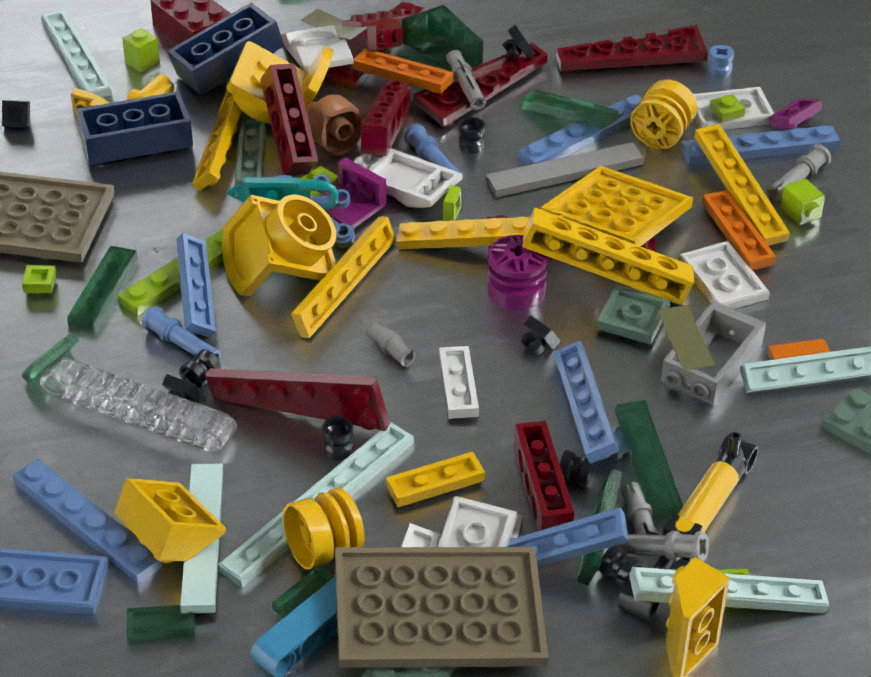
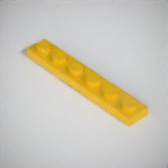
[192,90,243,192]
[694,124,790,246]
[396,215,564,250]
[291,217,396,338]

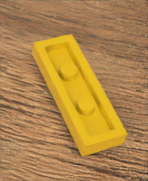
[386,451,486,507]

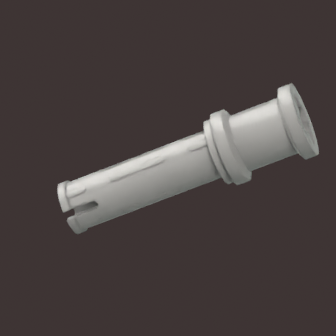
[767,144,831,201]
[609,531,709,561]

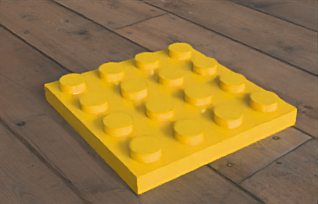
[541,166,693,246]

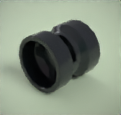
[459,117,485,154]
[179,349,221,389]
[322,416,354,460]
[560,450,597,488]
[598,545,645,588]

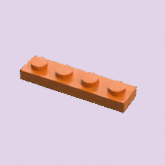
[352,48,453,93]
[702,190,776,270]

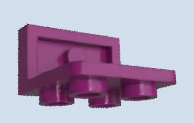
[322,157,387,229]

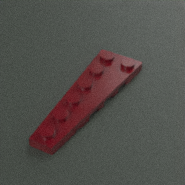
[323,2,424,91]
[556,25,708,71]
[413,43,548,127]
[205,368,390,431]

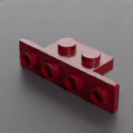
[342,9,413,50]

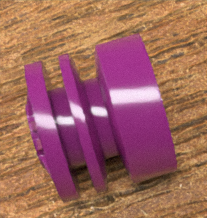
[487,235,548,310]

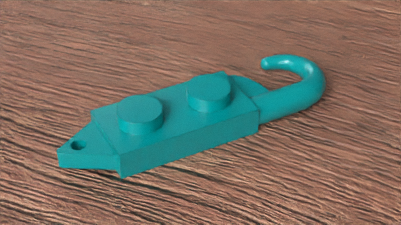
[227,177,339,210]

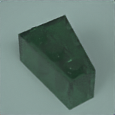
[402,5,483,68]

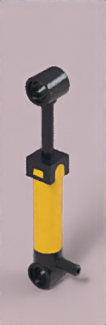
[617,432,759,621]

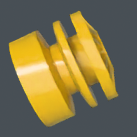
[630,79,697,149]
[283,488,365,570]

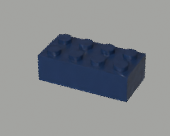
[168,3,285,95]
[76,91,193,165]

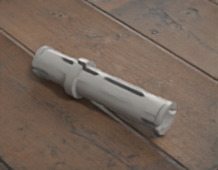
[446,50,486,110]

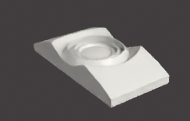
[281,26,353,72]
[354,148,462,208]

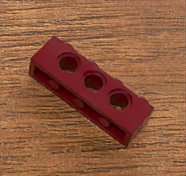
[260,63,318,175]
[360,80,411,156]
[514,420,574,532]

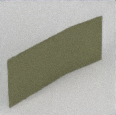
[301,9,366,40]
[658,305,716,371]

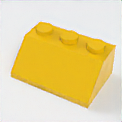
[114,478,226,563]
[666,557,730,677]

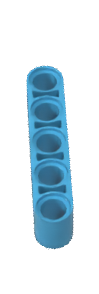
[250,576,338,677]

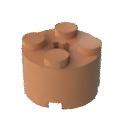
[307,94,365,156]

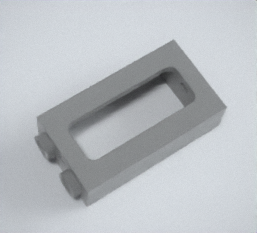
[661,301,766,405]

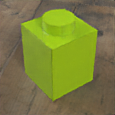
[122,28,160,73]
[780,178,825,225]

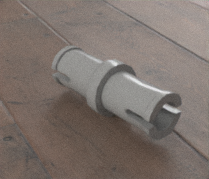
[366,321,416,367]
[621,482,659,535]

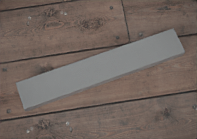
[486,142,644,198]

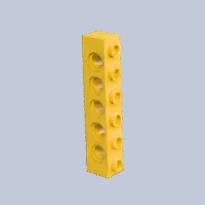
[522,207,694,306]

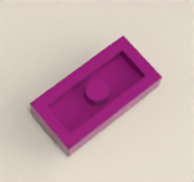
[768,98,822,130]

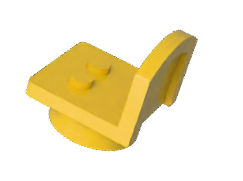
[226,41,333,124]
[222,195,336,296]

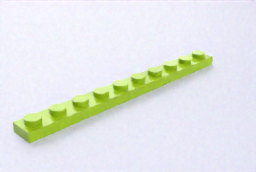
[118,166,339,316]

